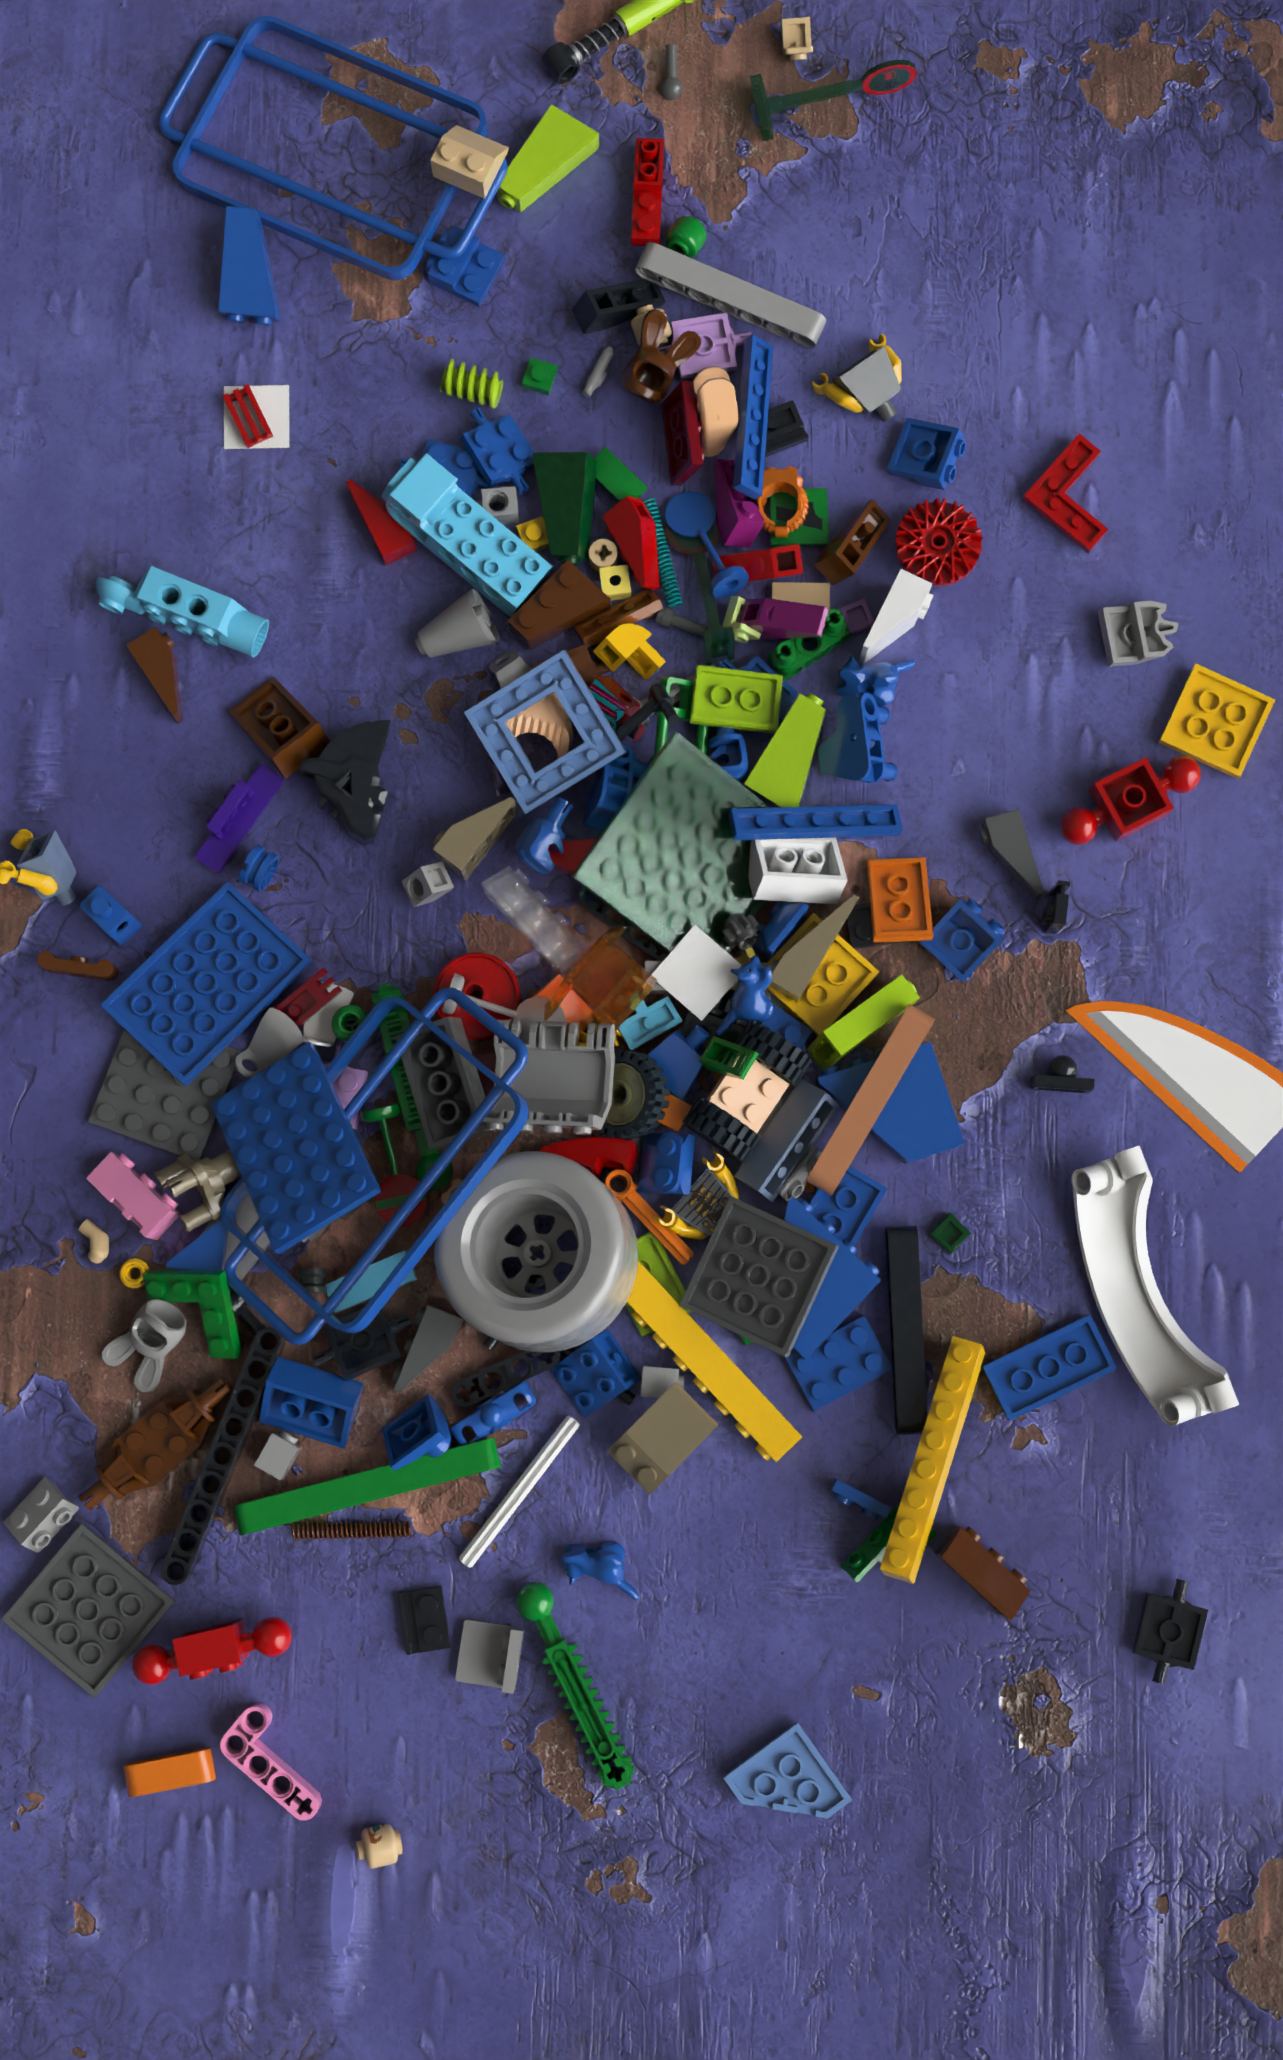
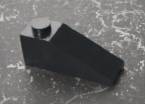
[572,279,666,334]

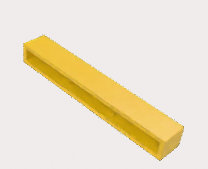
[627,1261,802,1462]
[880,1336,985,1584]

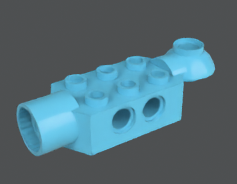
[96,566,269,657]

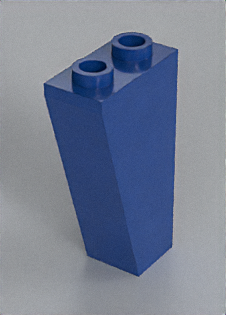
[218,206,280,326]

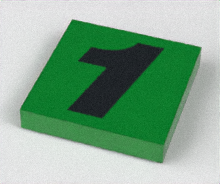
[769,488,829,547]

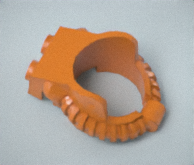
[756,466,809,538]

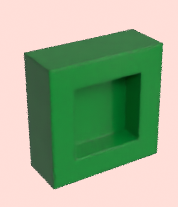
[522,357,558,395]

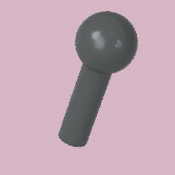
[661,44,683,101]

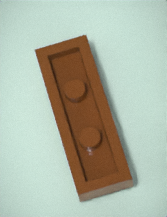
[574,589,663,648]

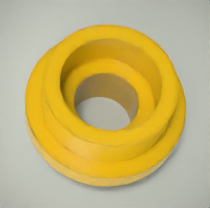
[119,1258,149,1289]

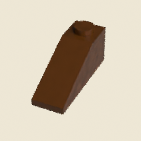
[814,499,891,585]
[126,626,183,723]

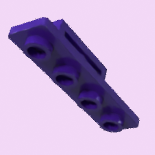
[195,764,285,873]

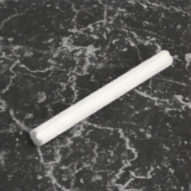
[459,1415,580,1568]

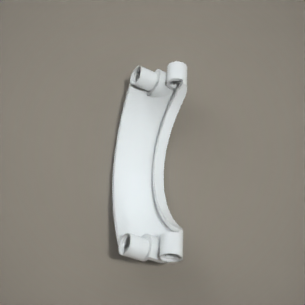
[1071,1146,1239,1426]

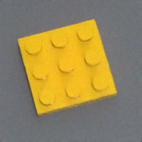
[1158,663,1275,779]
[764,913,879,1036]

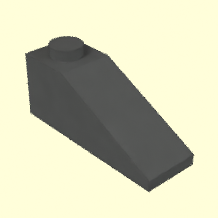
[979,809,1044,900]

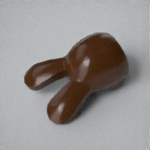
[621,309,702,404]

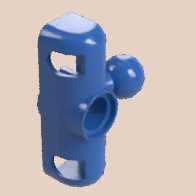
[449,1381,536,1446]

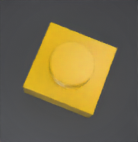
[516,516,549,552]

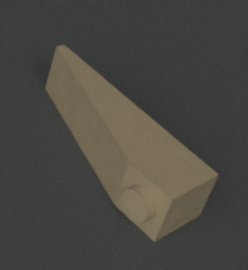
[768,894,859,1002]

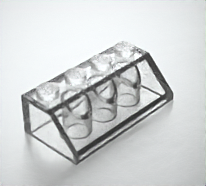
[481,866,589,979]

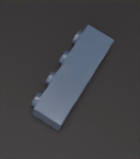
[734,1079,839,1203]

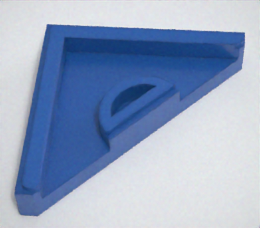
[166,1219,228,1270]

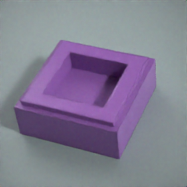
[838,598,875,636]

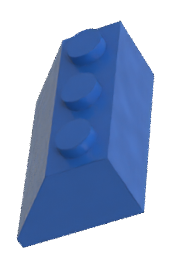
[259,1357,364,1449]

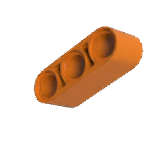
[123,1747,216,1797]

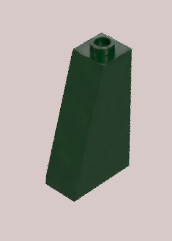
[533,452,597,566]

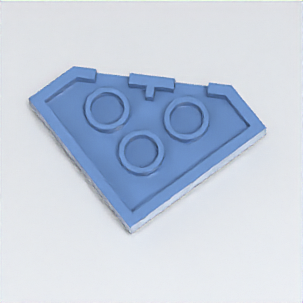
[723,1722,852,1819]

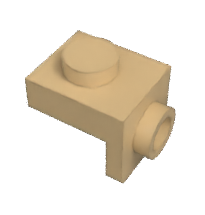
[781,17,813,61]

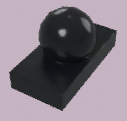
[1030,1055,1095,1094]

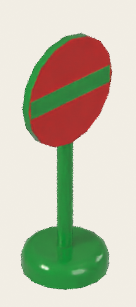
[360,1103,428,1227]

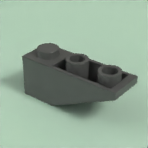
[392,1305,463,1392]

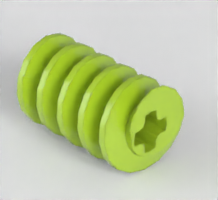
[440,358,504,409]

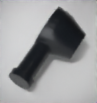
[228,1286,266,1336]

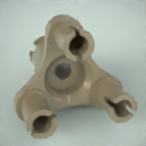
[153,1149,242,1233]

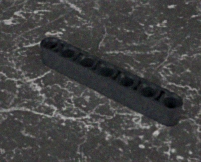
[885,1226,928,1435]

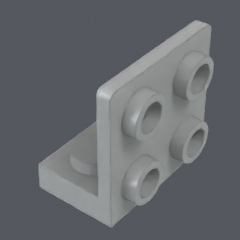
[455,1619,524,1694]

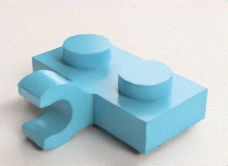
[616,990,683,1051]

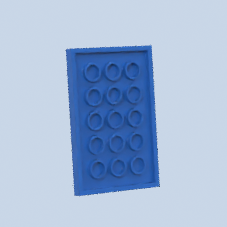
[100,882,312,1088]
[210,1042,381,1254]

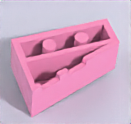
[86,1152,181,1240]

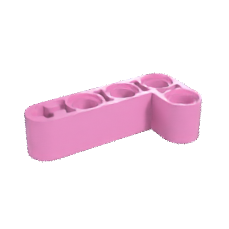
[220,1703,322,1821]

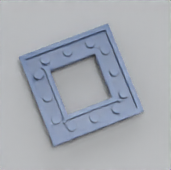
[464,650,626,814]

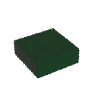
[928,1213,971,1255]

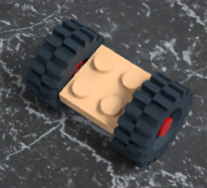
[682,1020,812,1163]

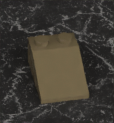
[433,797,518,881]
[607,1381,719,1495]

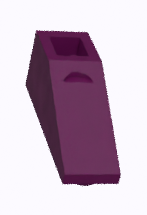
[714,458,764,548]
[739,598,829,640]

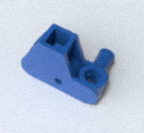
[817,692,898,783]
[583,742,657,833]

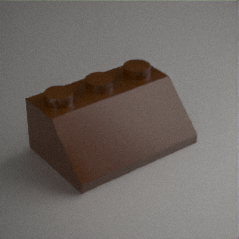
[934,1526,1030,1621]

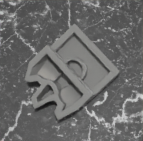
[1098,601,1178,667]

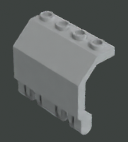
[482,1020,615,1135]

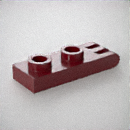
[275,968,342,1028]

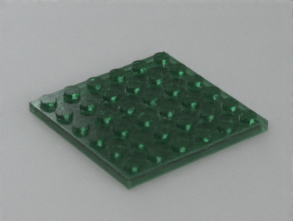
[571,732,770,954]

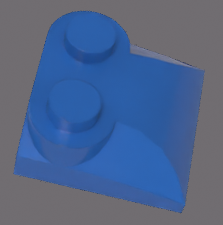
[753,901,809,961]
[637,1132,695,1195]
[382,1394,451,1471]

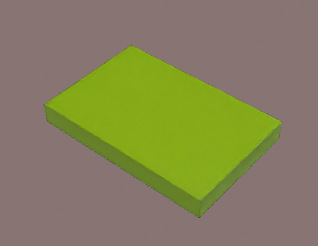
[690,665,783,734]
[625,1232,691,1337]

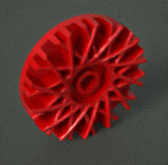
[895,498,983,586]
[432,952,521,1041]

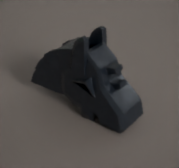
[299,720,391,846]

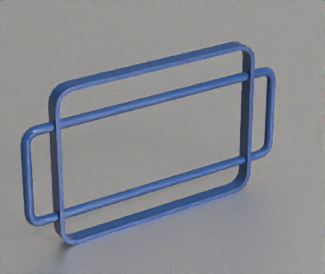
[158,16,507,280]
[221,988,529,1345]

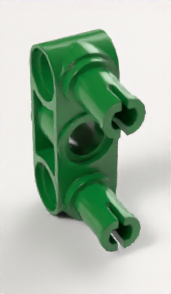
[767,609,852,681]

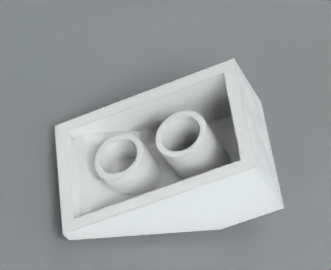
[858,569,934,664]

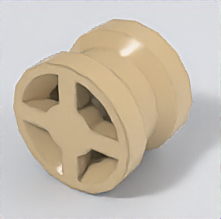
[589,539,618,573]

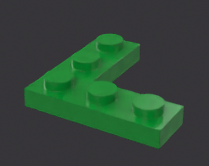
[142,1269,242,1359]

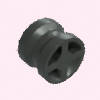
[296,1268,326,1293]

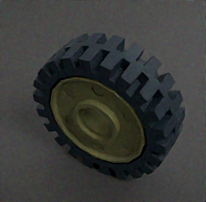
[597,1050,670,1139]

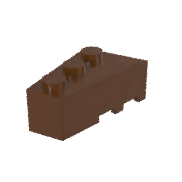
[508,560,610,650]

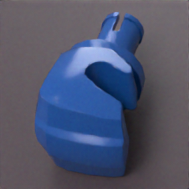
[709,727,749,783]
[514,797,573,874]

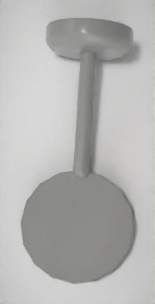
[442,973,566,1044]

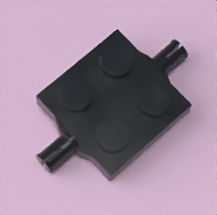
[312,1308,412,1381]
[1132,1578,1208,1685]

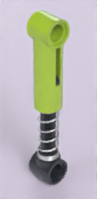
[542,0,696,84]

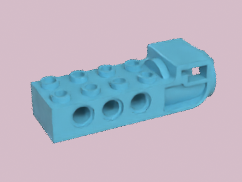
[381,453,552,618]

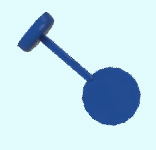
[665,491,749,598]

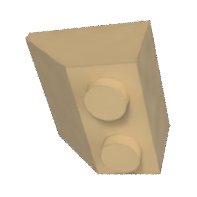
[430,125,509,199]

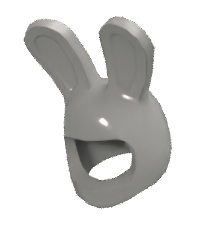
[102,1299,187,1393]

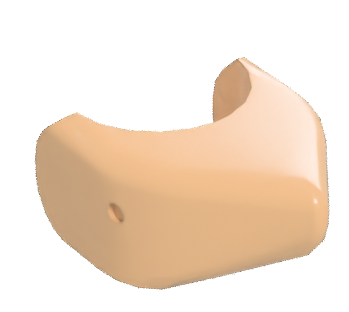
[693,366,739,457]
[506,692,573,759]

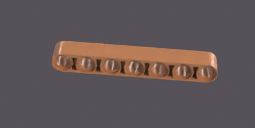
[806,1004,935,1196]

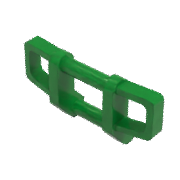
[650,677,709,797]

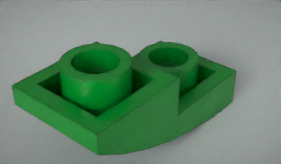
[594,446,648,501]

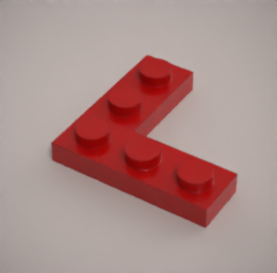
[1023,433,1109,554]

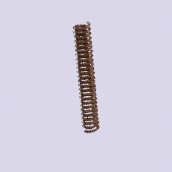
[291,1520,413,1540]

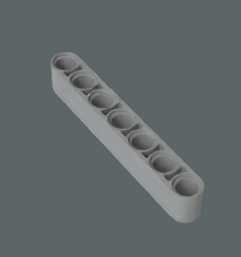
[635,242,826,348]

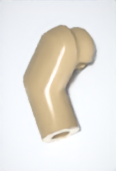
[78,1219,109,1264]

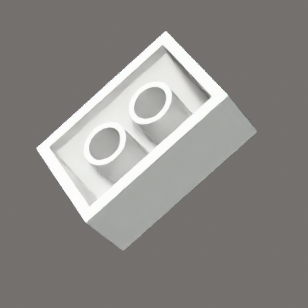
[748,837,848,904]

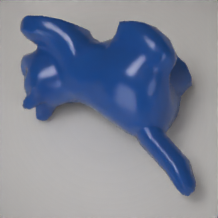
[837,655,916,706]
[716,956,774,1035]
[561,1541,639,1600]

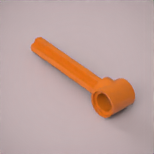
[605,1170,695,1265]

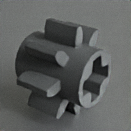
[722,913,761,950]

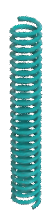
[643,498,683,607]

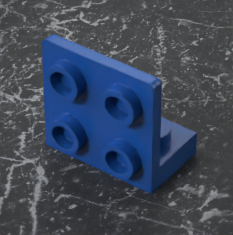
[551,1329,642,1418]

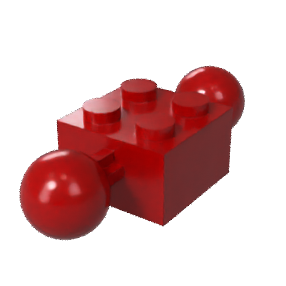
[1060,756,1201,845]
[132,1616,292,1685]

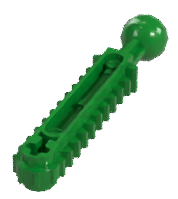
[371,983,453,1191]
[515,1582,635,1790]

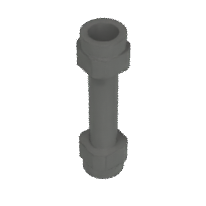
[655,607,726,646]

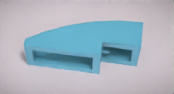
[325,1251,418,1313]

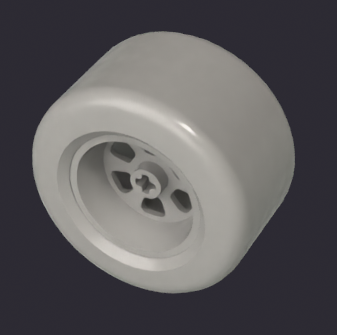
[434,1151,638,1352]

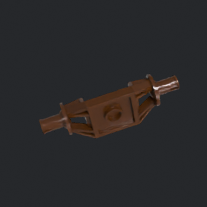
[78,1377,233,1511]

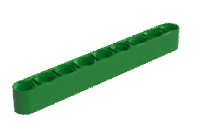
[233,1437,502,1536]

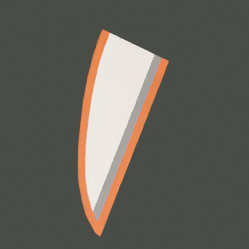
[1065,1001,1283,1173]

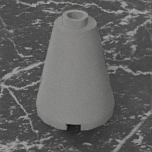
[415,589,499,658]

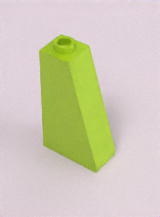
[497,104,599,212]
[744,692,826,807]
[806,975,920,1071]

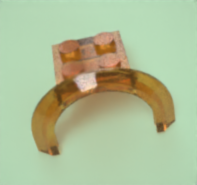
[544,925,657,1031]

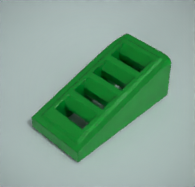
[699,1036,759,1080]

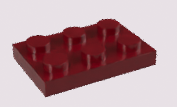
[661,381,704,486]

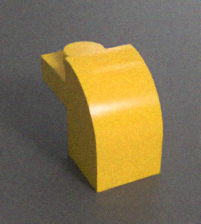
[593,623,666,681]

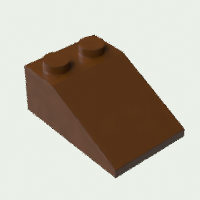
[228,676,330,779]

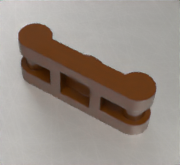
[37,951,119,981]

